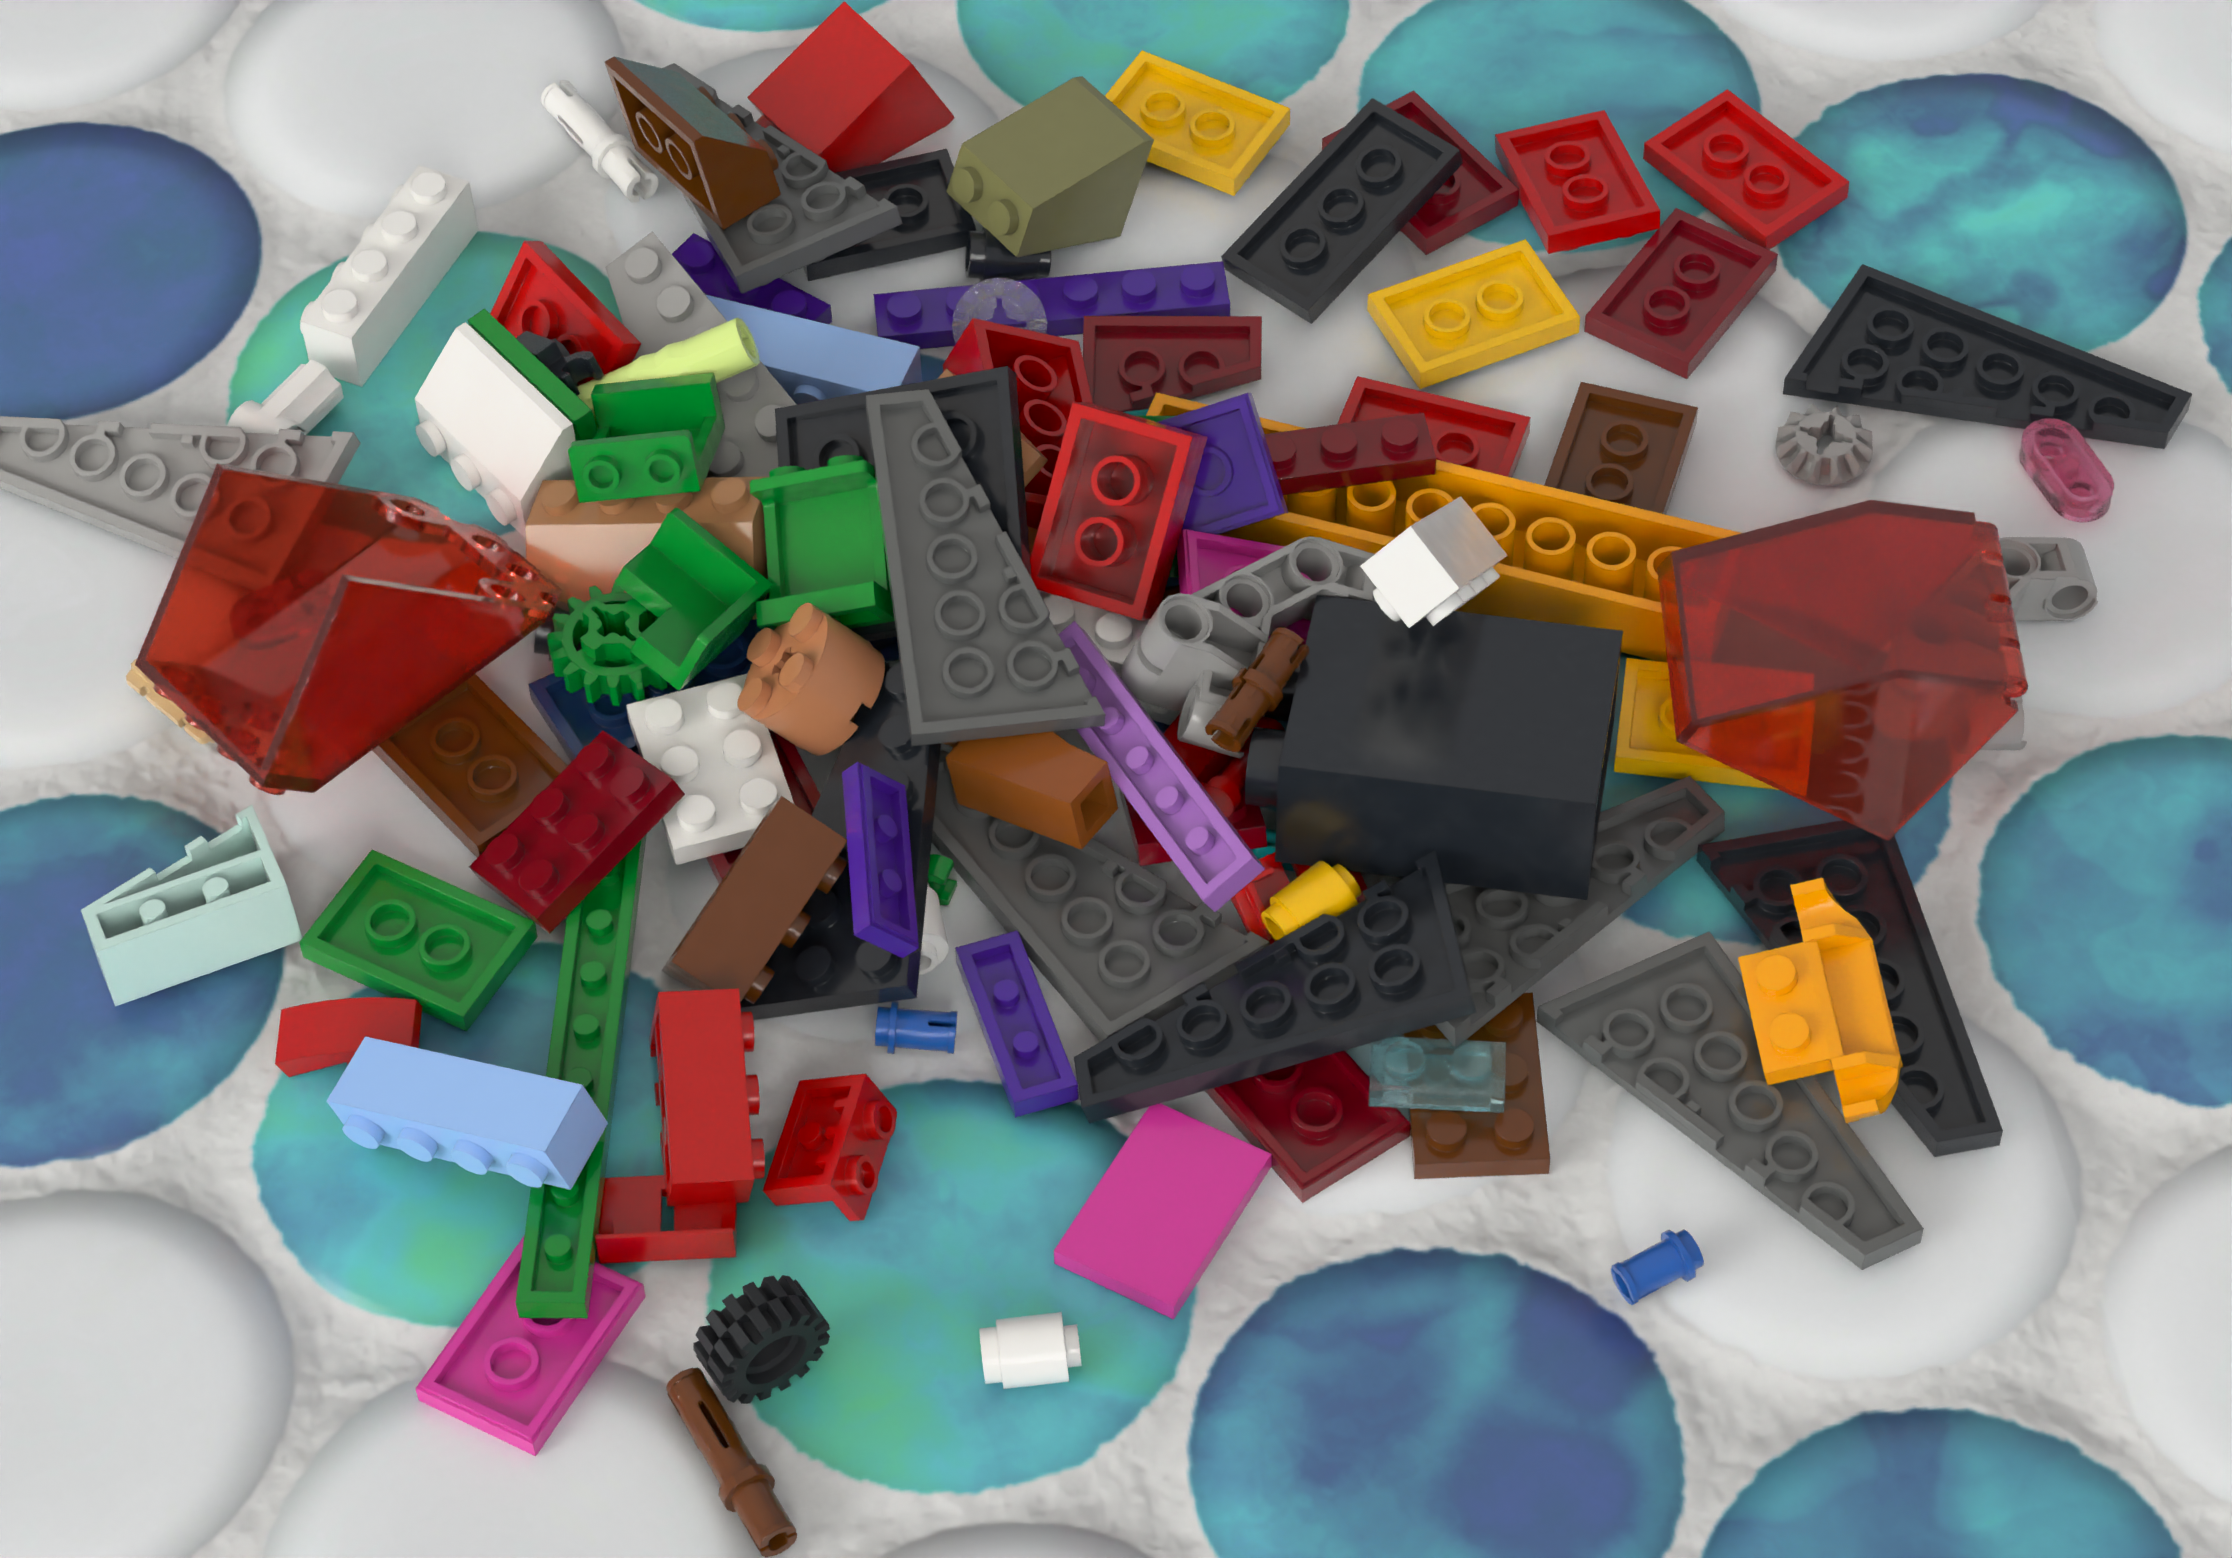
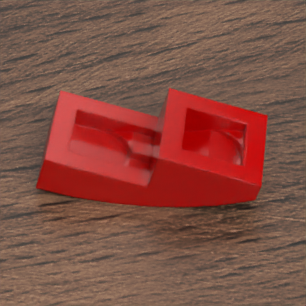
[275,997,423,1077]

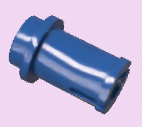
[875,1001,958,1054]
[1611,1229,1704,1305]

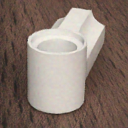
[227,360,344,435]

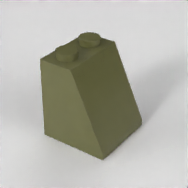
[946,76,1154,257]

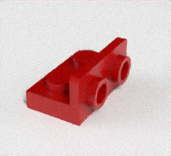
[762,1074,897,1221]

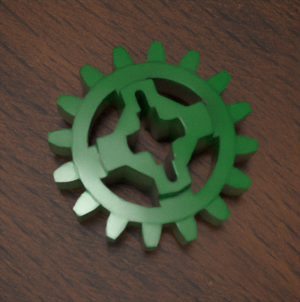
[547,583,667,706]

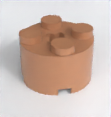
[737,603,885,756]

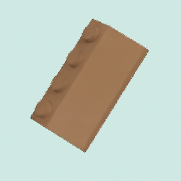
[525,477,768,621]

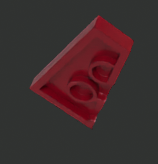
[1083,316,1262,412]

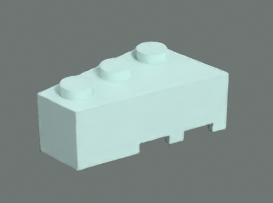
[81,805,303,1006]

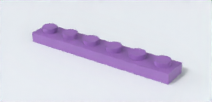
[1058,621,1265,912]

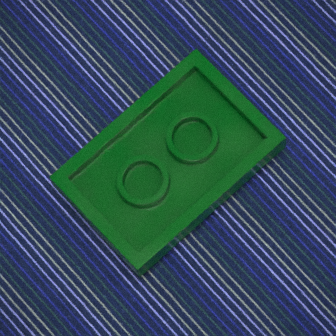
[299,850,538,1032]

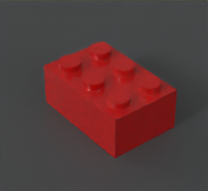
[1030,402,1207,621]

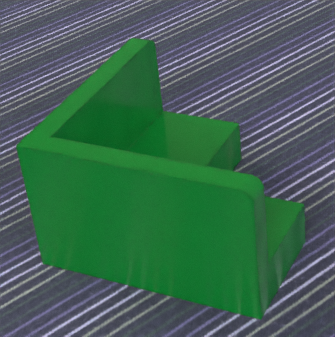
[614,508,773,691]

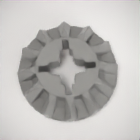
[1775,403,1873,485]

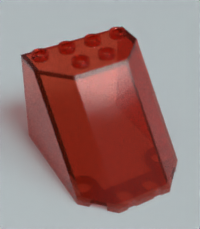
[135,463,563,795]

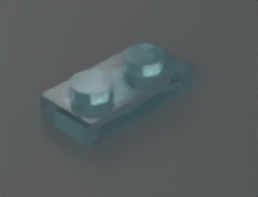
[1369,1037,1506,1113]

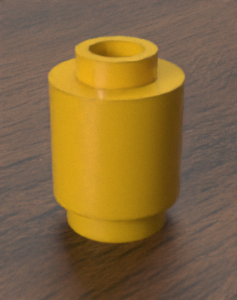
[1261,861,1361,941]

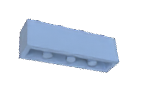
[706,295,922,405]
[327,1036,608,1190]

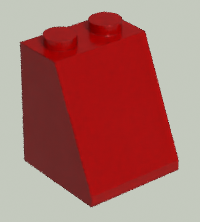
[747,1,955,173]

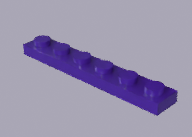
[873,261,1230,349]

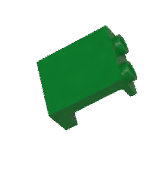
[568,373,725,503]
[749,455,895,631]

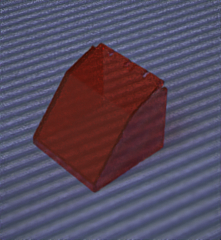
[1657,500,2028,841]

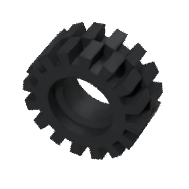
[693,1275,830,1404]

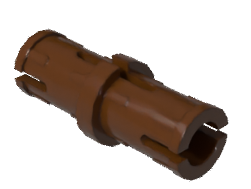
[1205,627,1309,752]

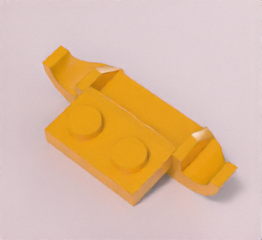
[1738,878,1903,1123]

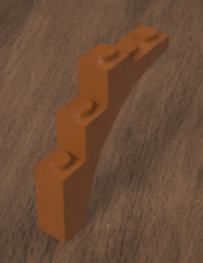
[942,526,1118,850]

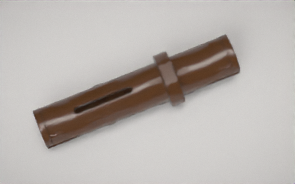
[666,1368,797,1557]

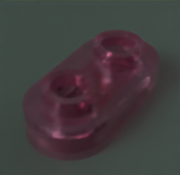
[2019,418,2114,522]

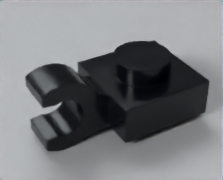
[516,331,604,396]

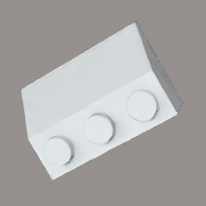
[415,322,576,539]

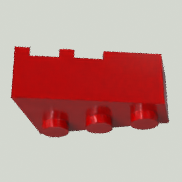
[649,989,765,1206]

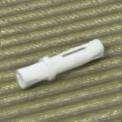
[541,80,659,203]

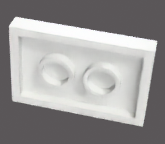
[626,673,794,865]

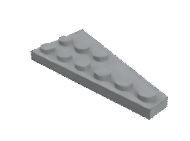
[605,231,797,478]
[0,416,361,597]

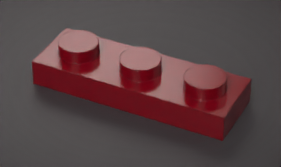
[1264,413,1436,495]

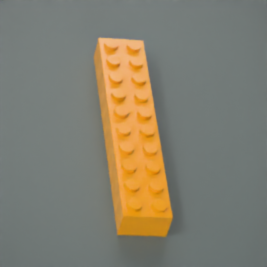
[1146,392,1749,667]

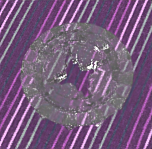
[952,277,1047,343]

